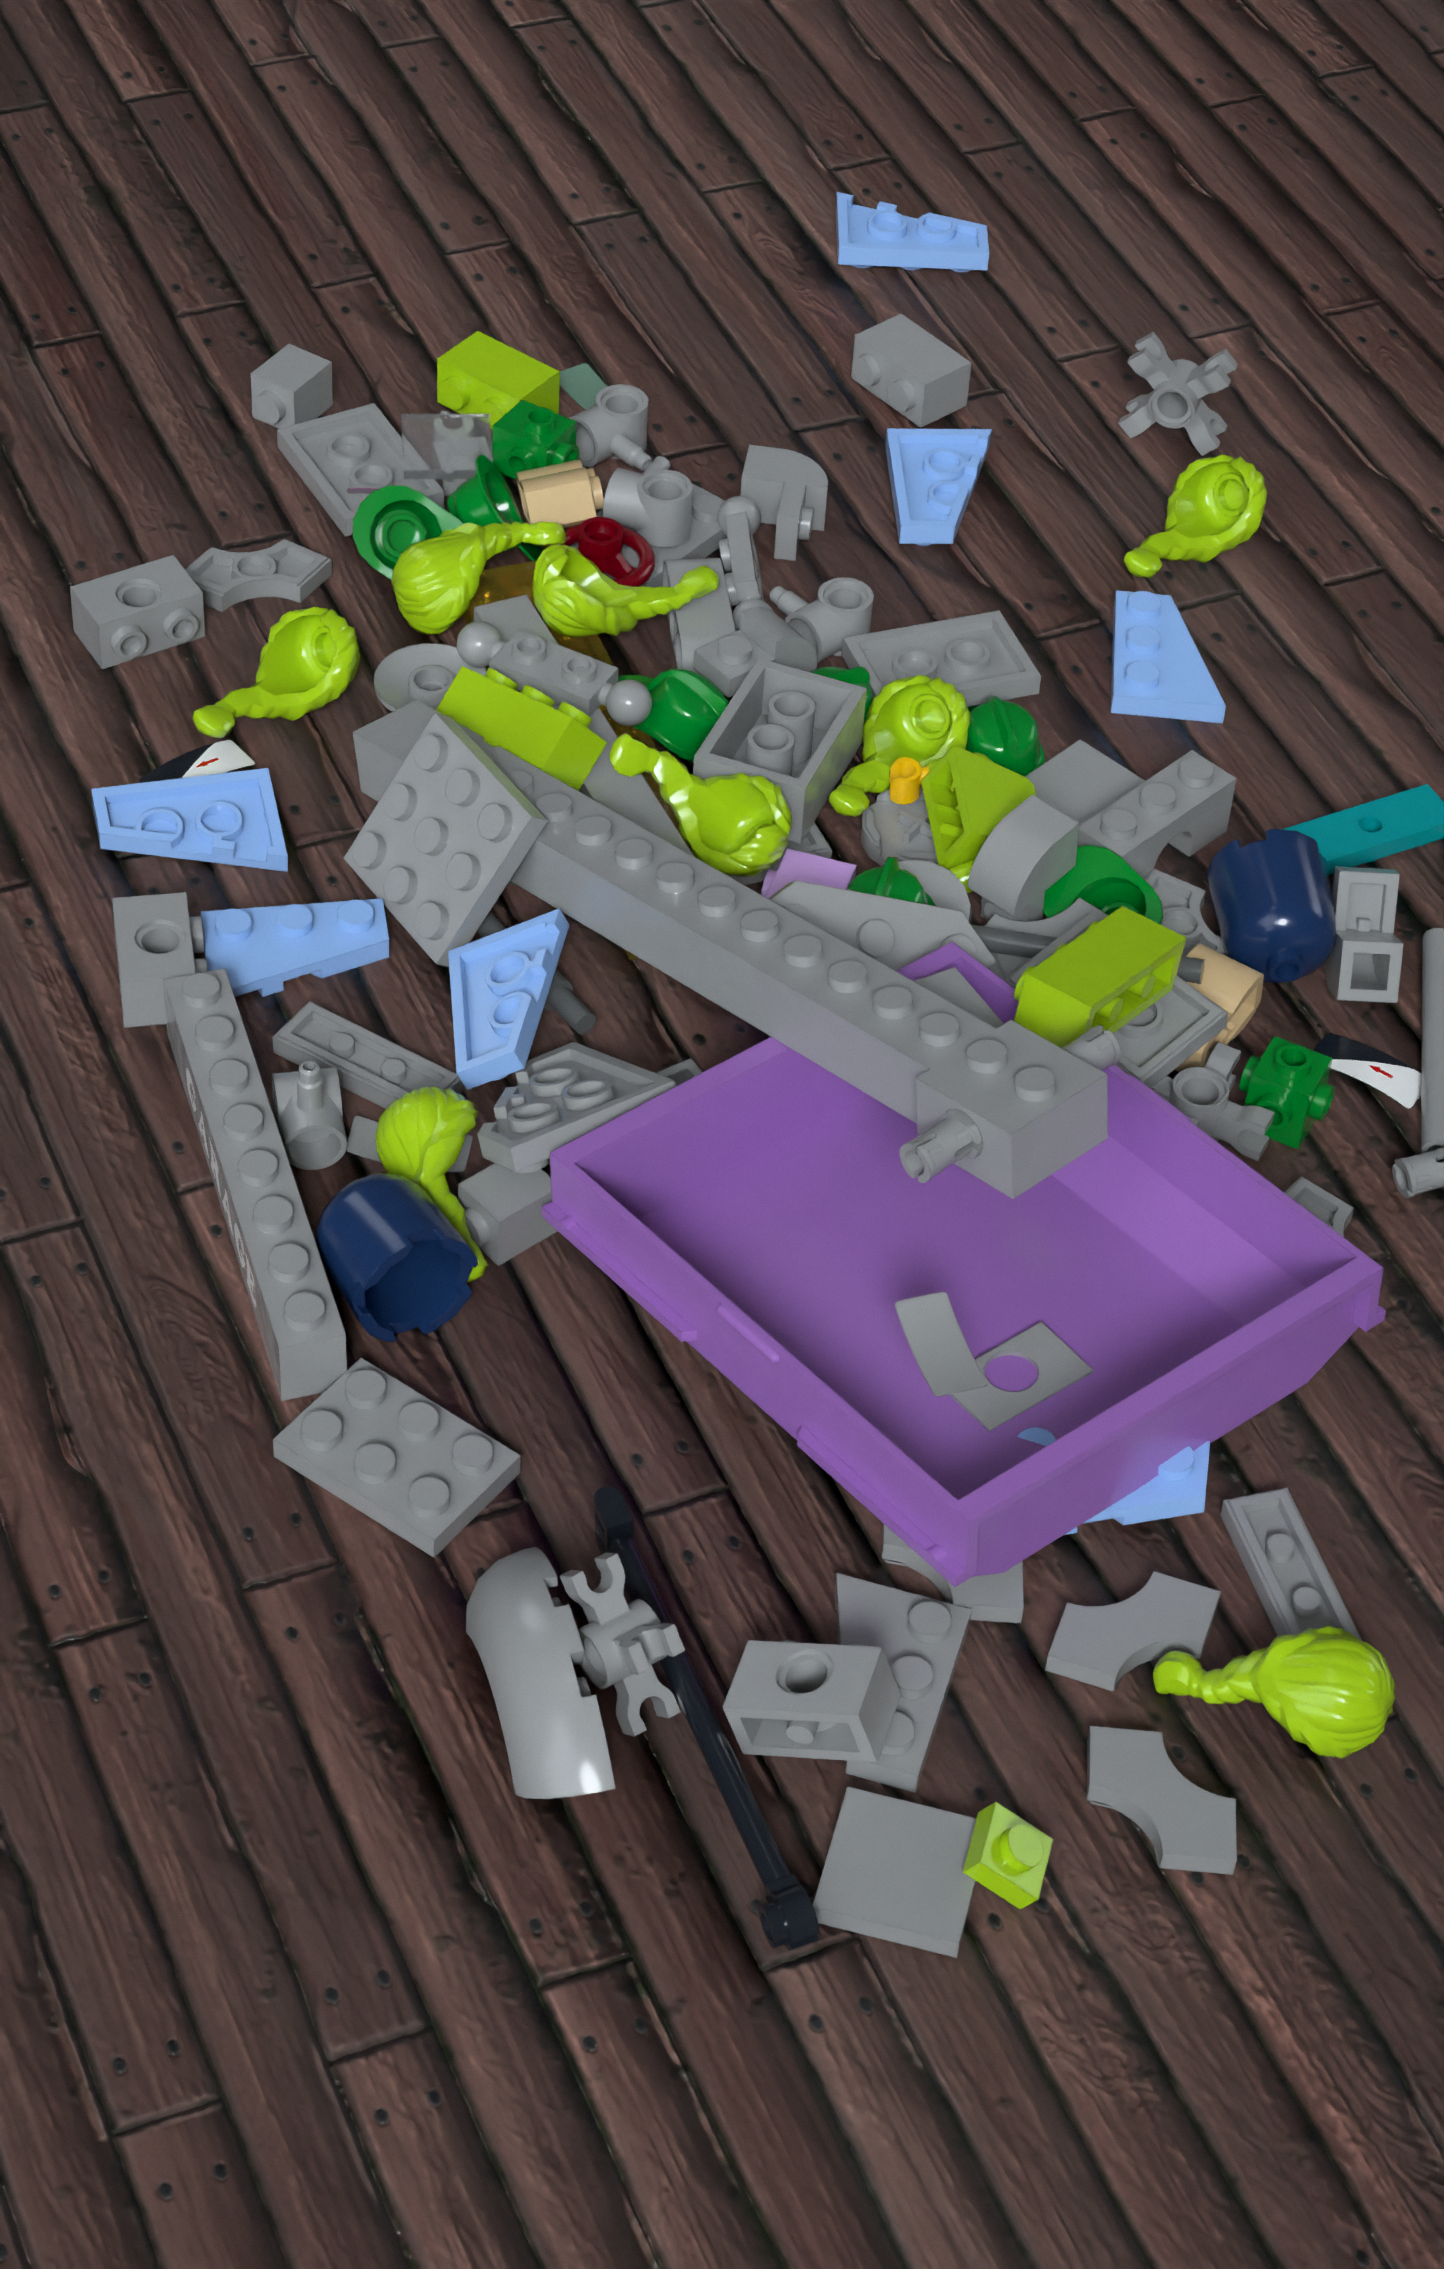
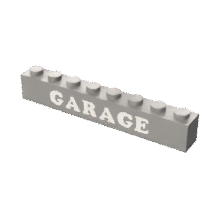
[163,968,347,1401]

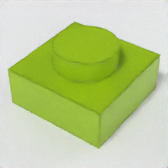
[963,1802,1053,1910]

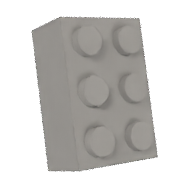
[693,658,867,844]

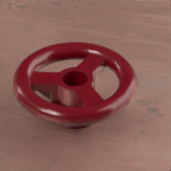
[547,517,655,587]

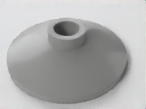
[374,643,487,712]

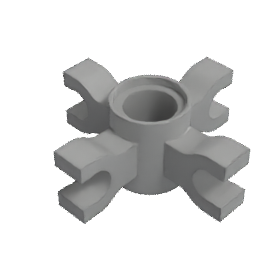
[1118,332,1238,456]
[1151,1042,1275,1161]
[560,1553,685,1736]

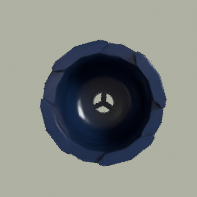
[1207,829,1336,984]
[316,1174,478,1342]

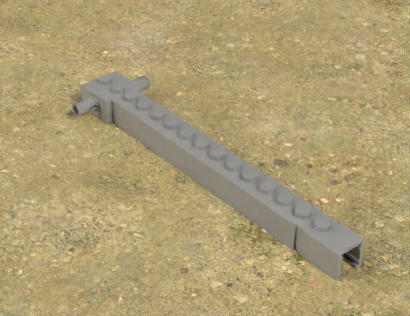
[353,700,1121,1199]

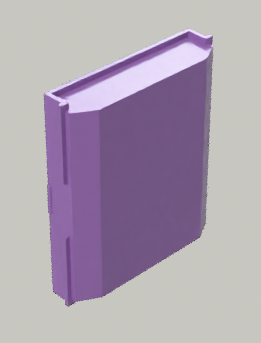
[541,942,1386,1587]

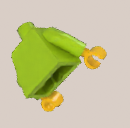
[889,745,1036,893]

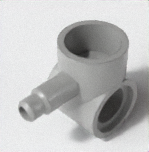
[569,384,652,471]
[603,456,693,547]
[769,577,874,663]
[272,1060,347,1170]

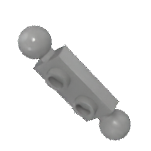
[717,496,773,631]
[457,621,652,726]

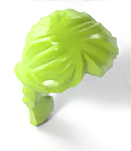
[1123,454,1268,578]
[392,521,566,635]
[532,544,720,637]
[192,607,361,738]
[828,675,971,817]
[609,733,792,877]
[375,1087,488,1283]
[1153,1625,1396,1759]

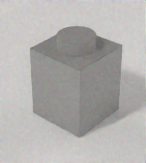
[251,344,333,429]
[458,1163,558,1266]

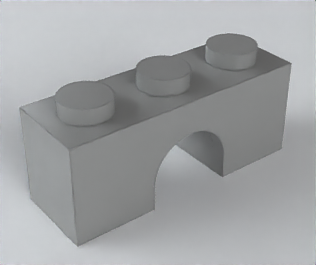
[1077,750,1237,879]

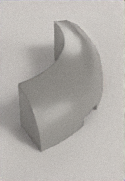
[466,1547,615,1799]

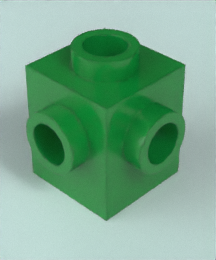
[492,399,579,480]
[1239,1036,1336,1150]

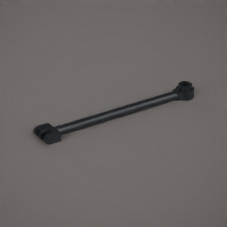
[594,1486,820,1951]

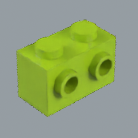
[437,331,560,430]

